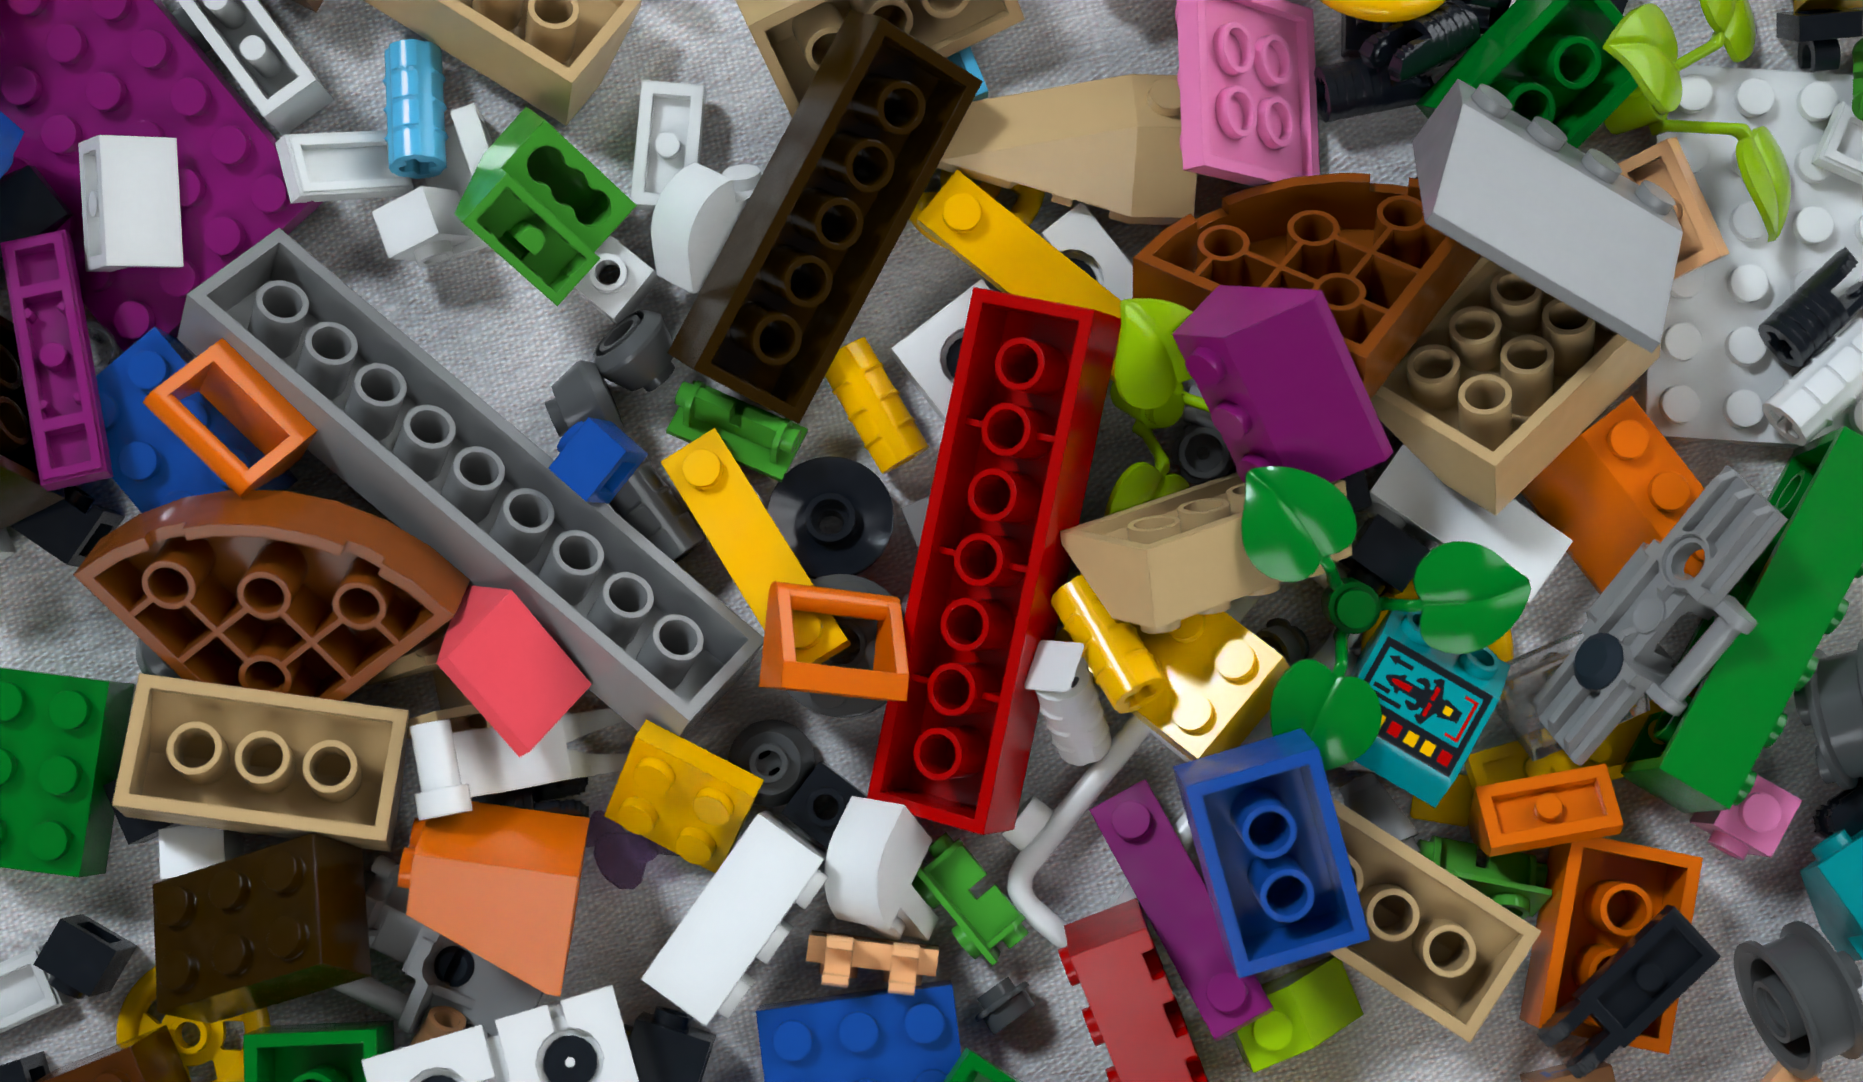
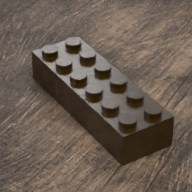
[667,10,983,424]

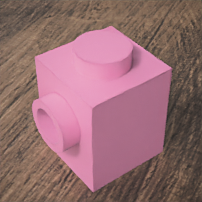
[1690,775,1802,861]

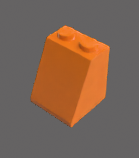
[398,801,590,996]

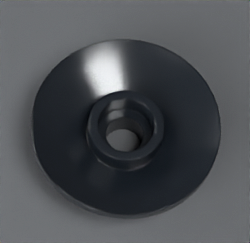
[767,456,894,579]

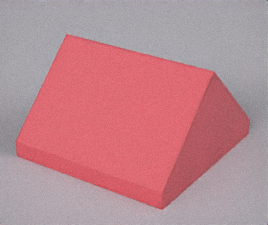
[436,585,592,757]

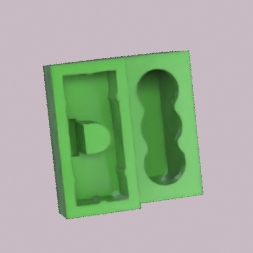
[454,106,637,306]

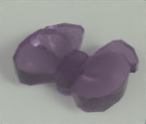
[586,810,680,889]

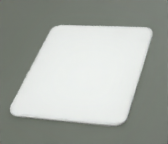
[1024,640,1084,693]

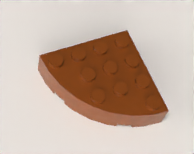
[1133,173,1482,400]
[73,490,470,701]

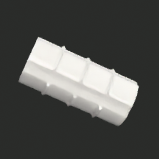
[1762,318,1863,446]
[1035,657,1112,766]

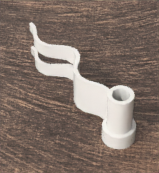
[410,708,629,821]

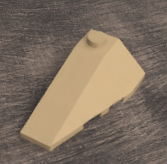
[937,74,1197,225]

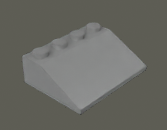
[1412,79,1683,353]

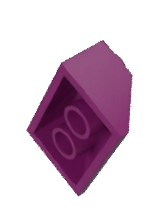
[1172,285,1393,483]

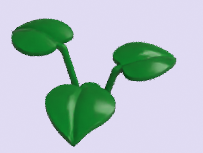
[1241,466,1531,771]

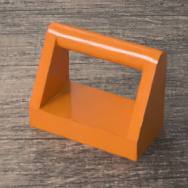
[143,338,318,498]
[759,581,909,701]
[1468,763,1624,857]

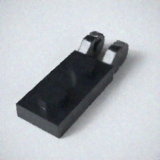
[1537,905,1721,1079]

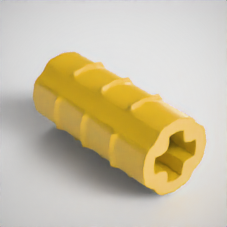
[825,337,929,475]
[1051,574,1167,714]

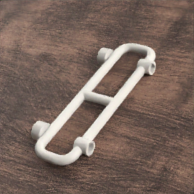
[1001,566,1360,948]

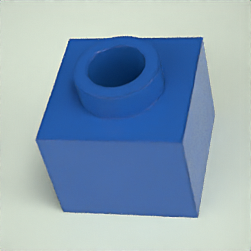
[548,417,648,504]

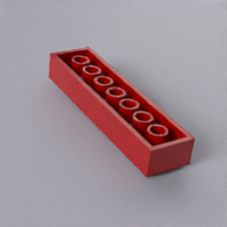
[867,287,1121,835]

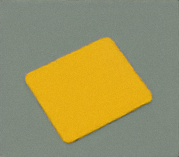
[1410,774,1473,827]

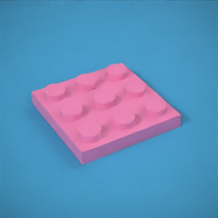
[1175,0,1320,187]

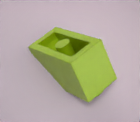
[1232,955,1364,1073]

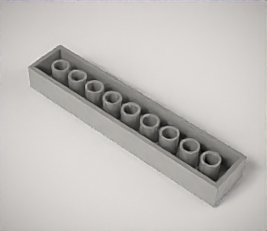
[177,228,764,738]

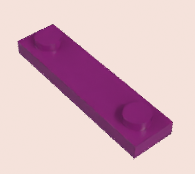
[0,230,113,491]
[1089,779,1274,1042]

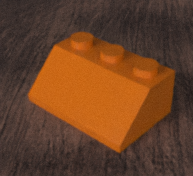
[1520,396,1705,595]

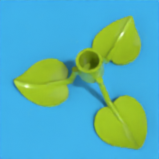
[1602,0,1791,242]
[1104,298,1210,516]

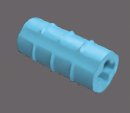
[382,39,449,179]

